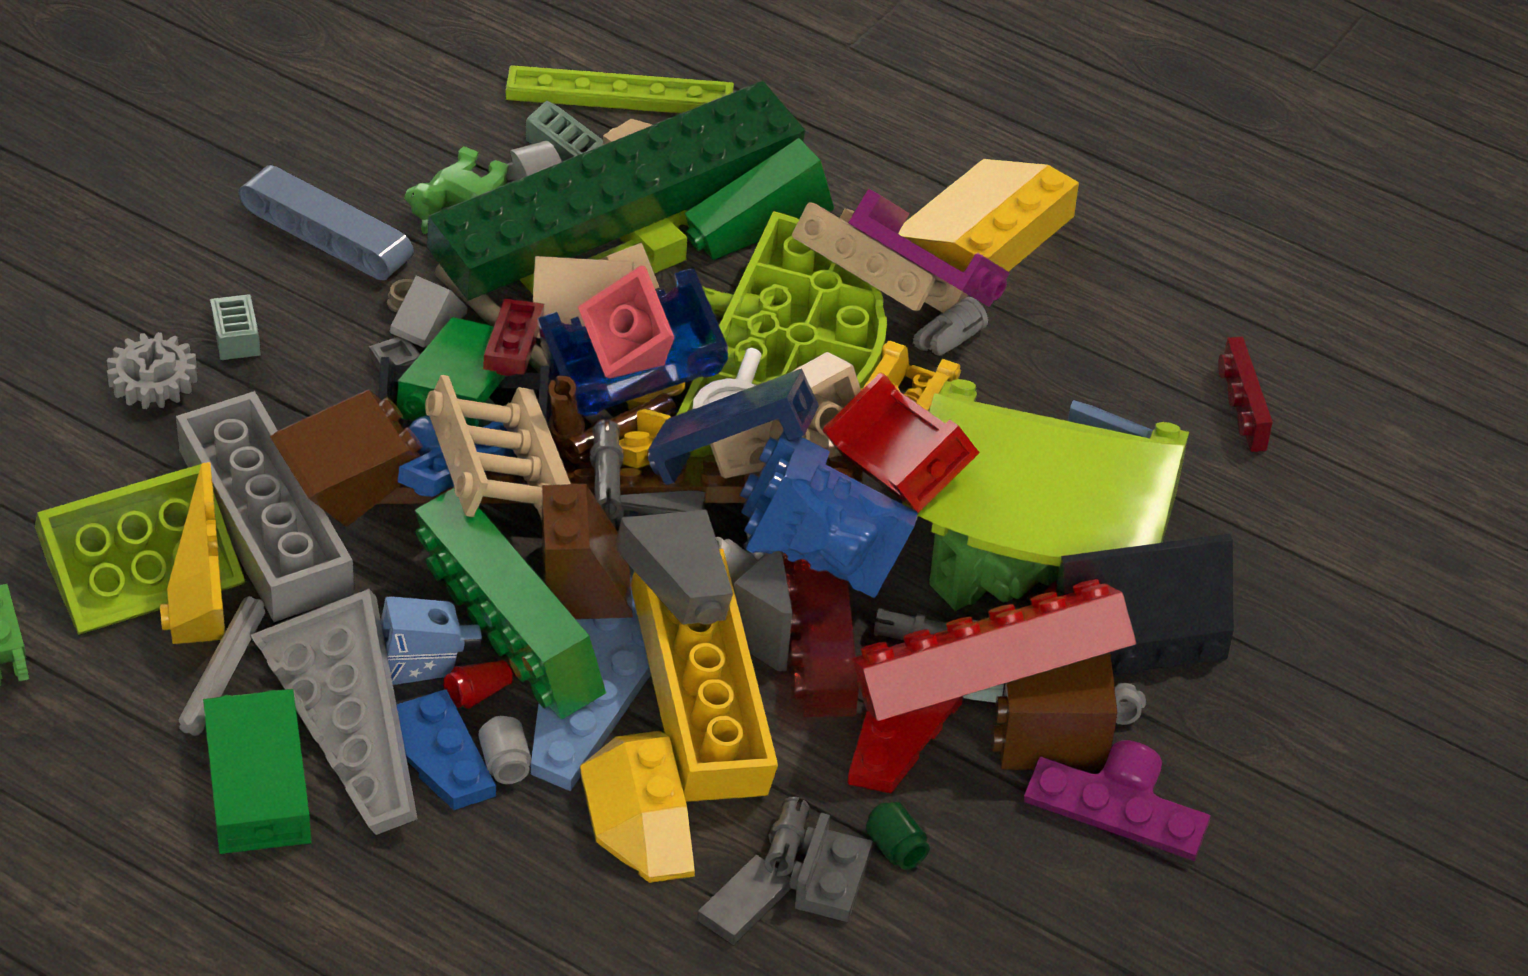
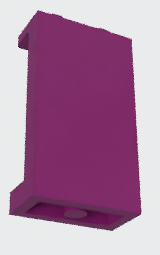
[848,188,1009,307]

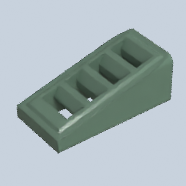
[526,101,603,160]
[210,294,261,360]

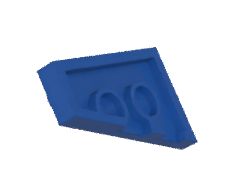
[397,689,496,810]

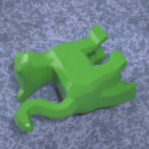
[405,146,509,234]

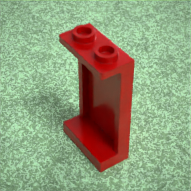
[822,373,980,513]

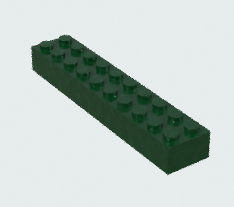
[427,80,805,301]

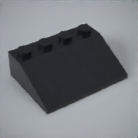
[1056,534,1234,675]

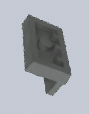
[790,813,873,922]

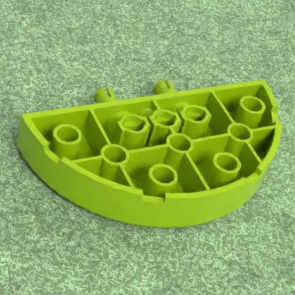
[668,211,887,457]

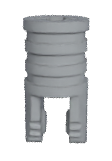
[913,297,988,356]

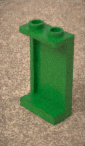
[397,317,505,427]
[203,689,312,854]

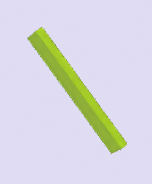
[506,65,734,113]

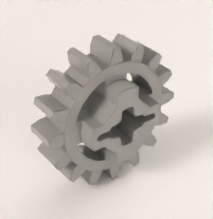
[107,332,197,409]

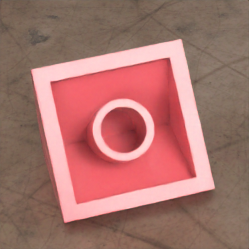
[578,265,674,379]

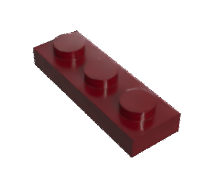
[483,299,544,376]
[1218,336,1273,452]

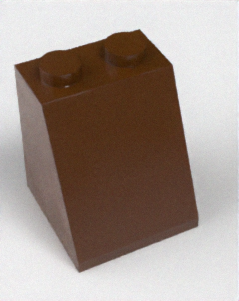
[270,390,423,527]
[542,484,633,619]
[991,652,1118,770]

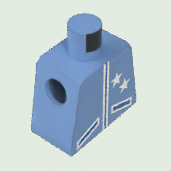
[381,597,482,685]

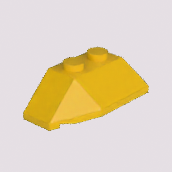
[580,731,695,883]

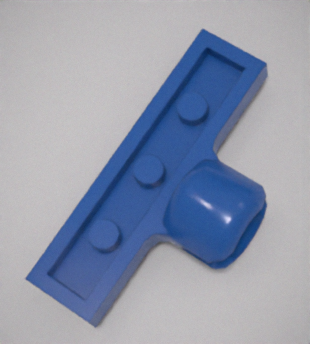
[398,416,516,496]

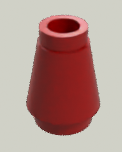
[444,660,512,709]

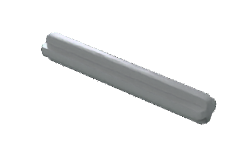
[179,596,265,736]

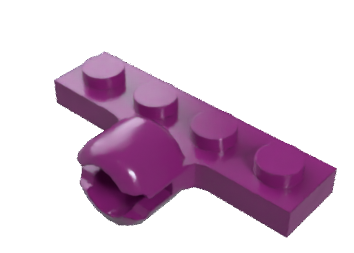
[1024,740,1211,861]

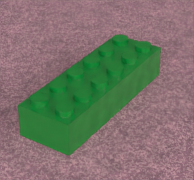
[415,487,606,720]

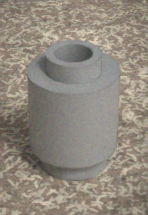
[478,716,531,784]

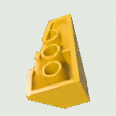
[160,462,225,644]

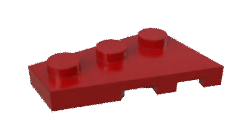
[848,696,963,794]

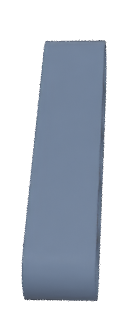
[239,165,414,280]

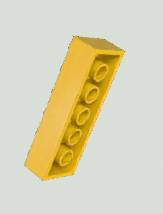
[630,549,778,802]

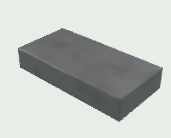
[697,855,791,945]

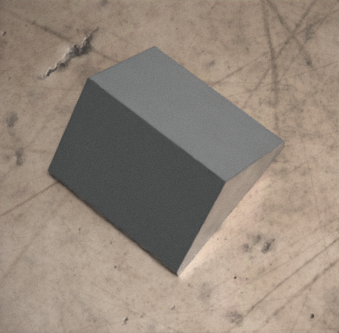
[734,551,792,671]

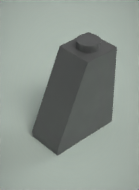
[615,510,733,624]

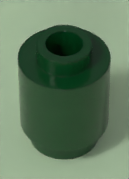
[865,802,930,870]

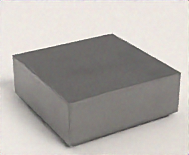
[369,337,420,372]

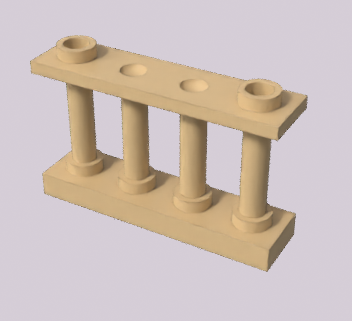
[425,375,571,520]

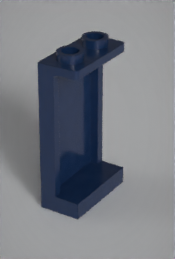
[648,368,819,486]

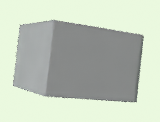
[390,276,467,347]

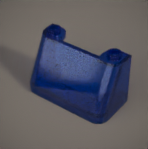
[537,267,728,416]

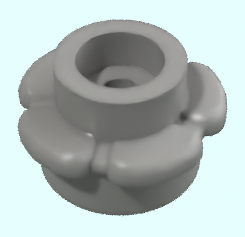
[1115,683,1146,725]

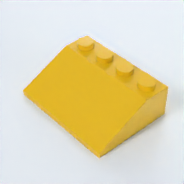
[898,159,1079,272]

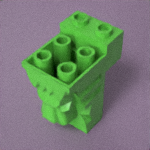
[929,529,1060,611]

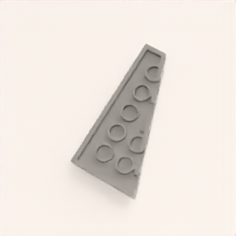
[250,589,418,835]

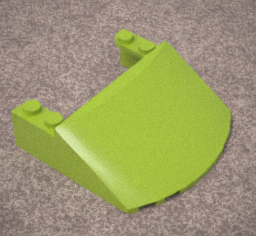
[902,379,1189,566]

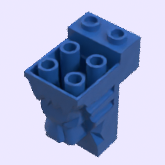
[739,430,918,598]

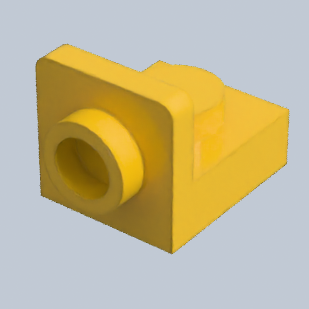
[619,409,671,468]

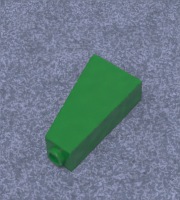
[684,138,835,260]

